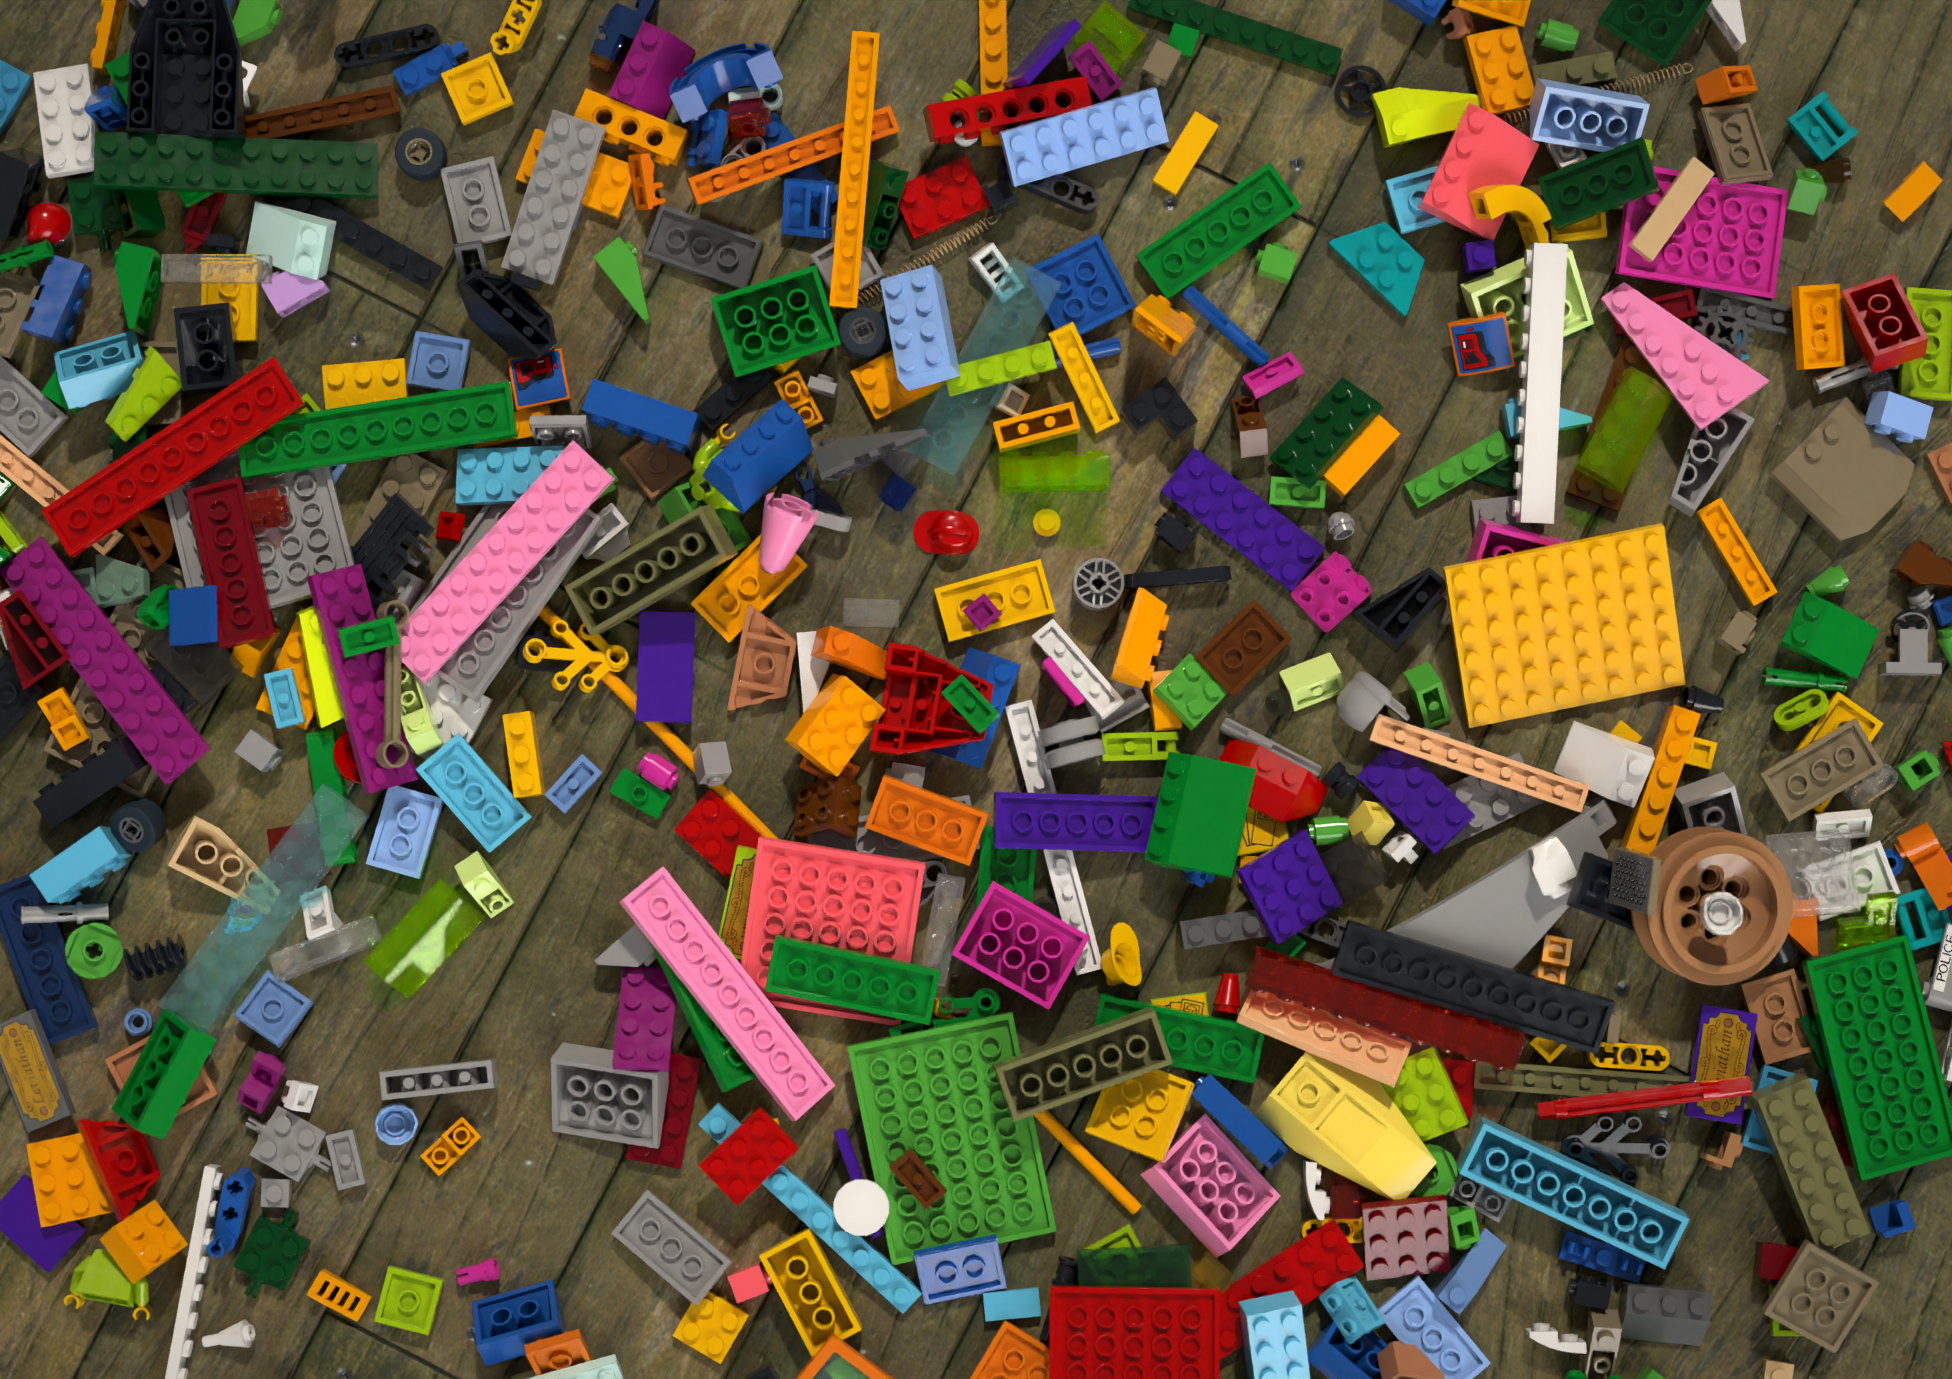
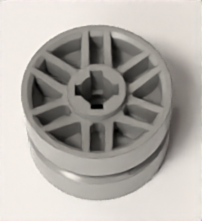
[1072,558,1124,611]

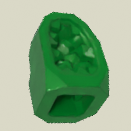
[136,585,179,630]

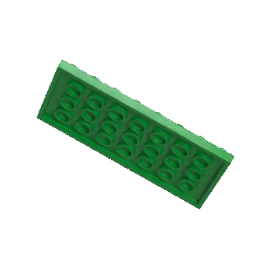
[1802,935,1952,1181]

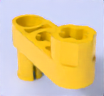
[490,0,542,55]

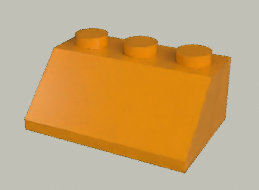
[1110,587,1170,689]

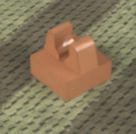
[1441,7,1477,40]

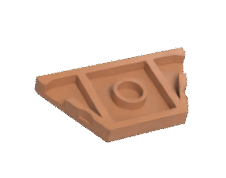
[727,605,797,711]

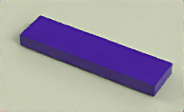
[834,1127,883,1238]

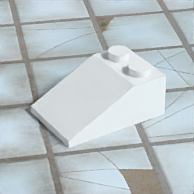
[1553,721,1655,808]

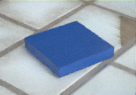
[169,585,218,646]

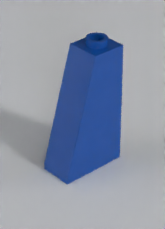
[1191,1074,1289,1170]

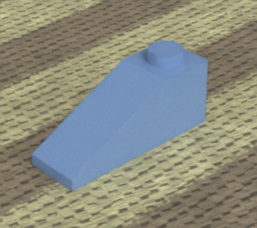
[1433,1227,1507,1315]

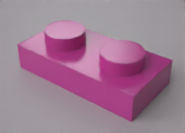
[1242,351,1304,399]

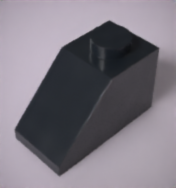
[517,630,571,673]

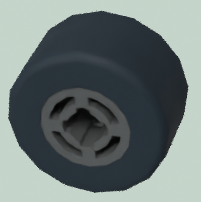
[110,798,167,853]

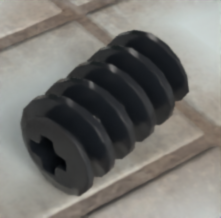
[123,934,187,981]

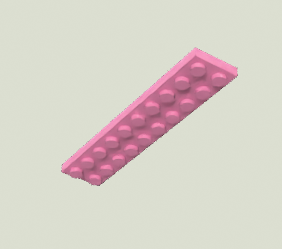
[401,440,615,683]
[619,866,835,1122]

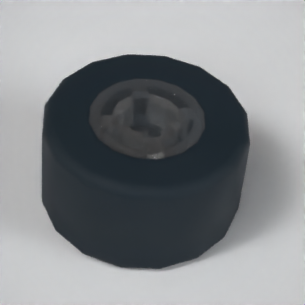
[838,306,888,359]

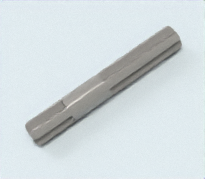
[1220,718,1322,778]

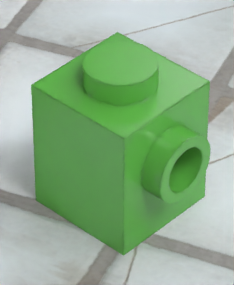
[1787,168,1827,215]
[1254,242,1298,285]

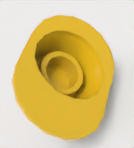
[1100,922,1142,986]

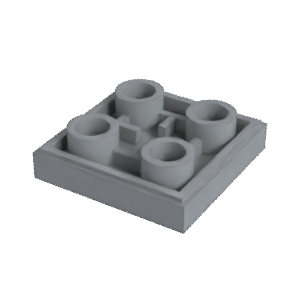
[530,415,592,450]

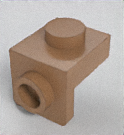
[1699,1131,1743,1170]

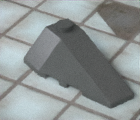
[814,429,932,482]

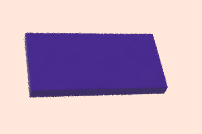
[636,611,695,723]

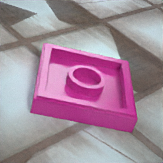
[1041,656,1085,708]

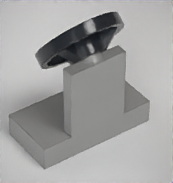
[1878,609,1942,676]

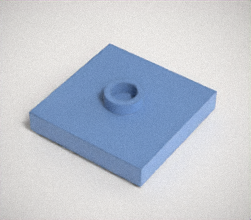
[406,331,471,392]
[233,970,313,1048]

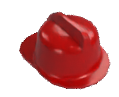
[913,510,980,555]

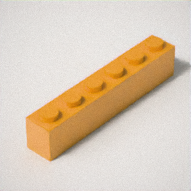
[1620,705,1701,855]

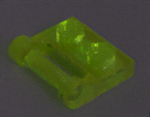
[1073,1,1147,74]

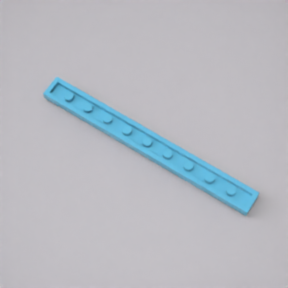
[698,1102,922,1314]

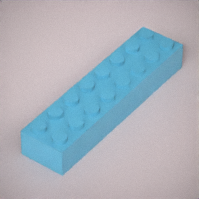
[1457,1116,1690,1269]

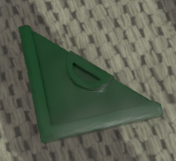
[1473,455,1519,494]

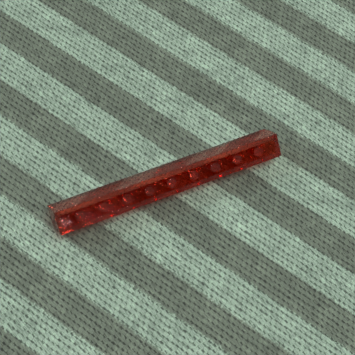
[1245,946,1525,1071]

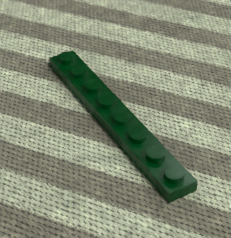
[1127,0,1343,77]

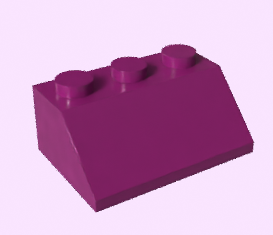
[609,21,696,120]

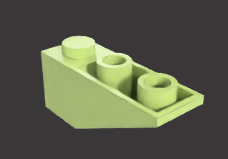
[401,666,443,755]

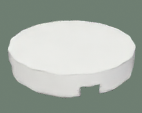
[834,1179,889,1236]

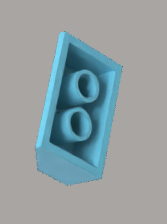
[53,331,145,409]

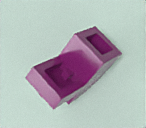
[237,1051,287,1114]

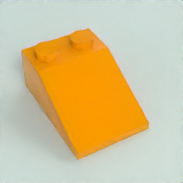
[1131,294,1196,357]

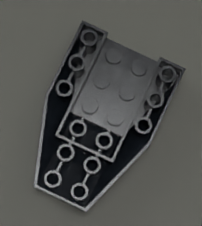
[126,0,245,140]

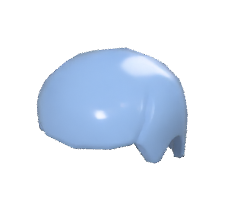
[374,1103,418,1145]

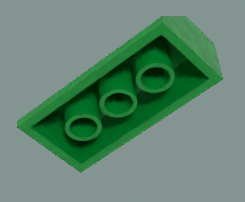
[112,1009,216,1139]

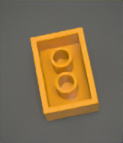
[785,674,885,777]

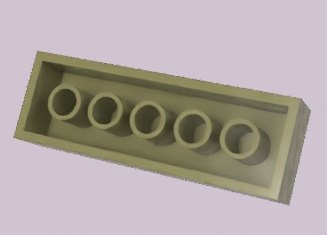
[565,505,738,636]
[992,1007,1173,1122]
[1749,1073,1870,1251]

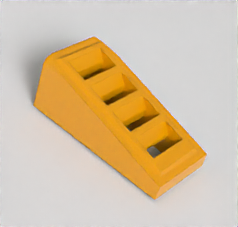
[307,1268,372,1322]

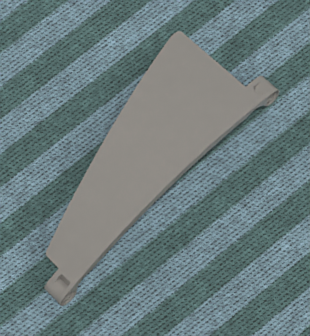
[1295,796,1617,1055]

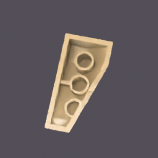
[165,815,281,915]

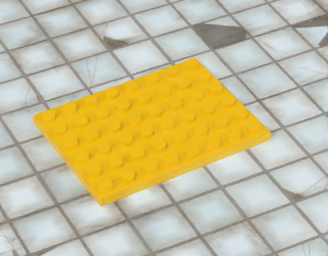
[1443,523,1686,728]

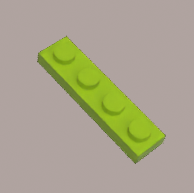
[946,340,1057,397]

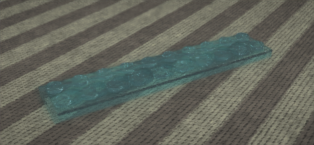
[157,783,370,1032]

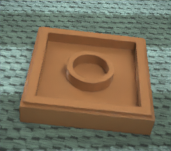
[618,439,693,501]

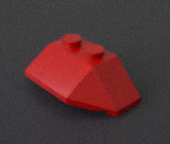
[1219,738,1328,823]

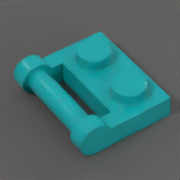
[1785,91,1859,163]
[1888,887,1951,951]

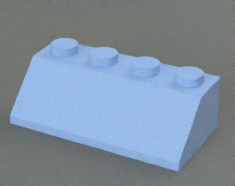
[1530,78,1650,152]

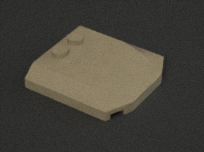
[1768,397,1915,542]

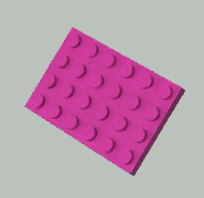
[1615,166,1789,300]

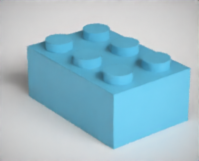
[29,826,132,904]
[1238,1290,1310,1379]

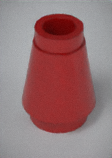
[1213,973,1240,1015]

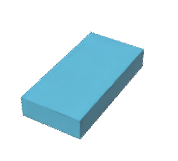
[983,1287,1041,1321]

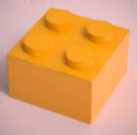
[100,1200,188,1284]

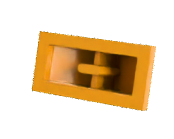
[229,627,281,678]

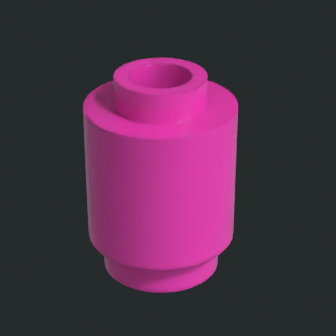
[637,752,680,791]

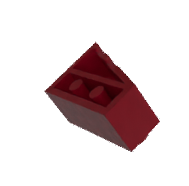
[0,589,71,692]

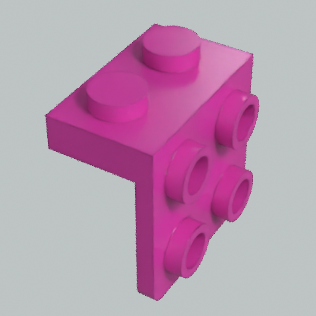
[1291,551,1373,632]

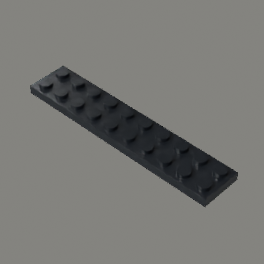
[1330,920,1616,1054]

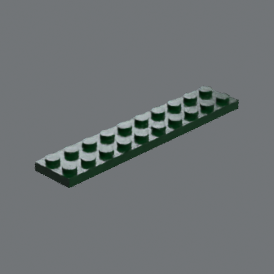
[94,131,378,199]

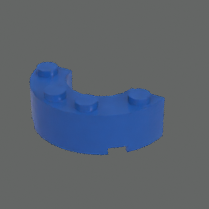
[669,42,783,123]

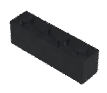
[33,737,148,829]

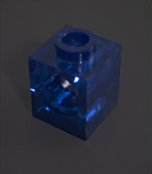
[879,474,917,515]

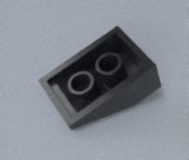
[174,302,244,395]

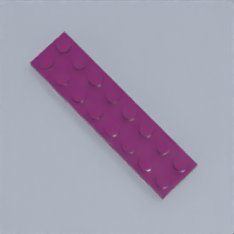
[307,564,418,794]

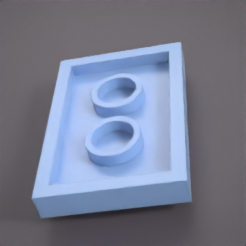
[366,786,444,879]

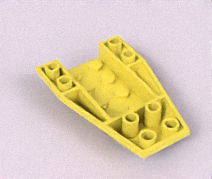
[1254,1051,1437,1200]

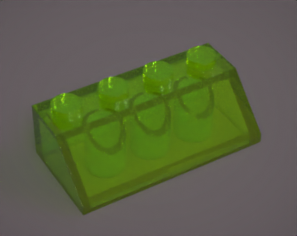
[1573,366,1673,493]
[999,450,1112,493]
[363,879,486,998]

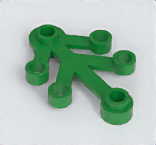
[920,987,1000,1030]

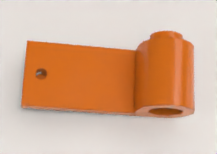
[1894,821,1952,911]

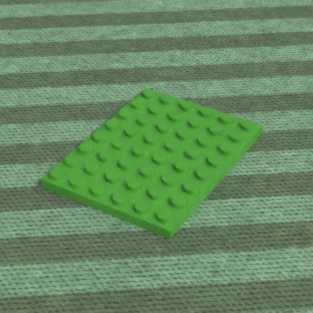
[847,1012,1057,1265]

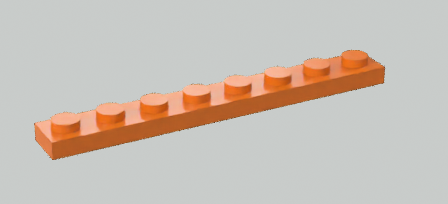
[686,105,900,206]

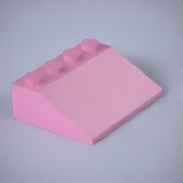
[1140,1113,1280,1258]

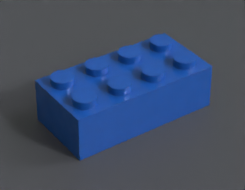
[582,379,703,455]

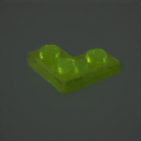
[1835,891,1898,947]

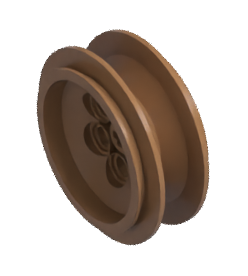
[1631,826,1793,985]

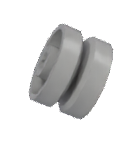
[1038,716,1106,769]

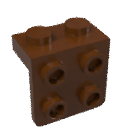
[794,774,862,839]

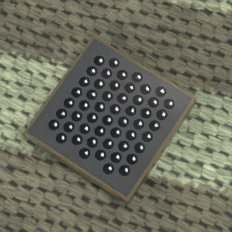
[1608,847,1661,915]

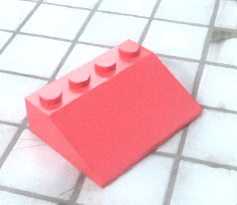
[1418,103,1539,241]

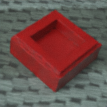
[435,511,465,542]

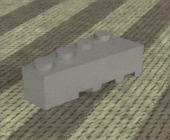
[1668,407,1755,517]

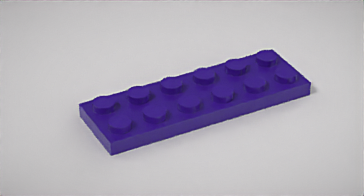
[1160,448,1325,592]
[993,792,1158,853]

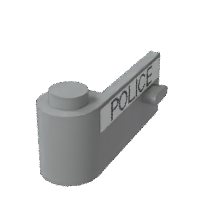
[1920,923,1952,1012]

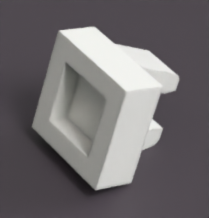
[1381,830,1419,864]
[281,1080,319,1113]

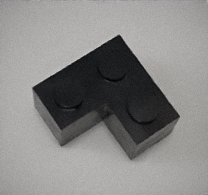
[1119,377,1198,441]

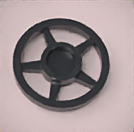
[1335,65,1387,117]

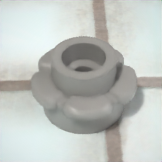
[1907,586,1934,611]

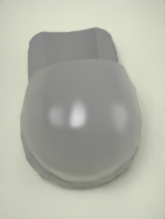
[1336,671,1410,732]

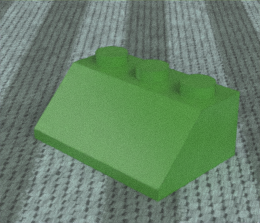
[657,482,752,553]

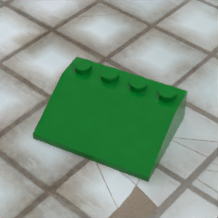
[710,265,841,378]
[1144,752,1256,878]

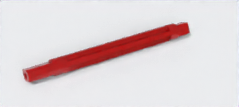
[1537,1076,1752,1120]

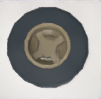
[395,128,447,181]

